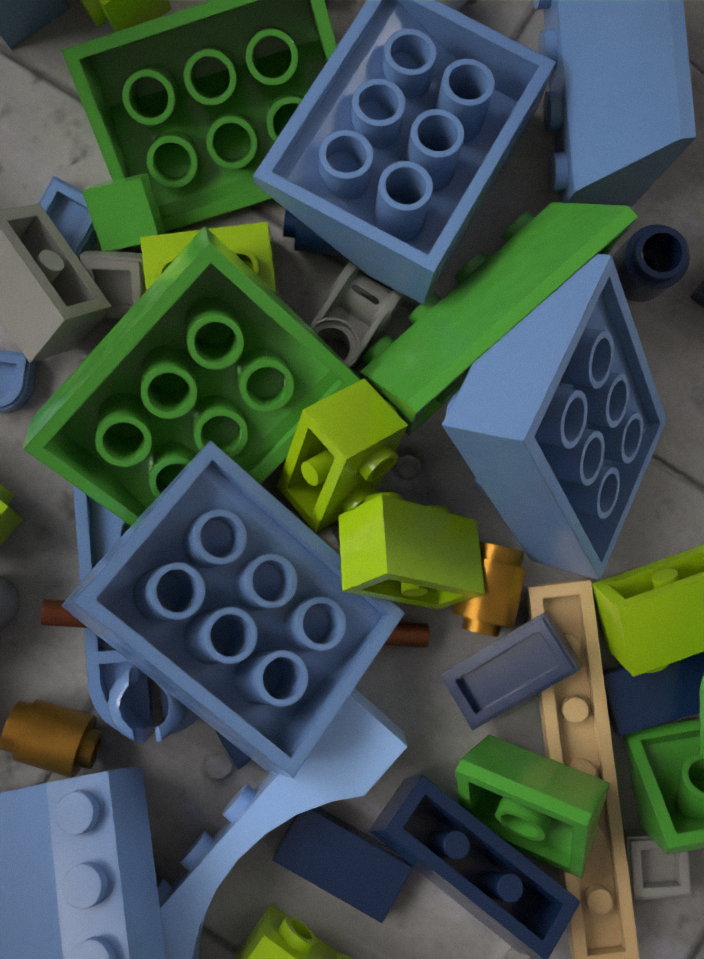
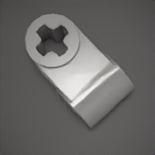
[309,261,405,371]

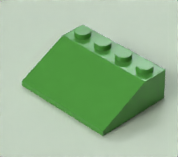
[61,0,337,232]
[360,202,638,436]
[23,226,361,526]

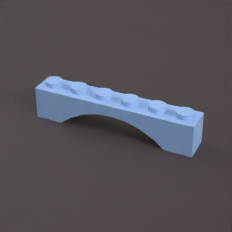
[157,688,408,959]

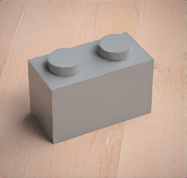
[0,204,112,363]

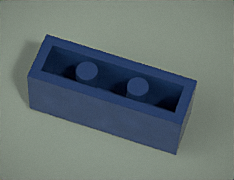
[369,775,581,959]

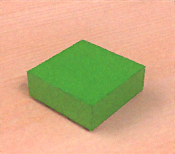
[82,173,166,251]

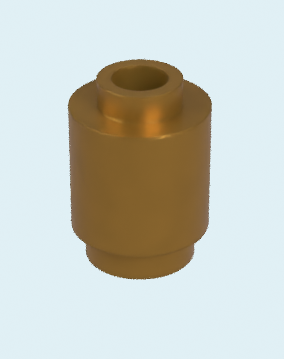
[452,541,527,637]
[0,699,104,778]

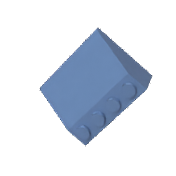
[253,0,556,305]
[533,0,696,206]
[442,254,667,580]
[61,441,405,778]
[0,766,166,959]

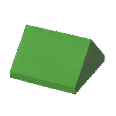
[623,718,704,855]
[455,734,610,879]

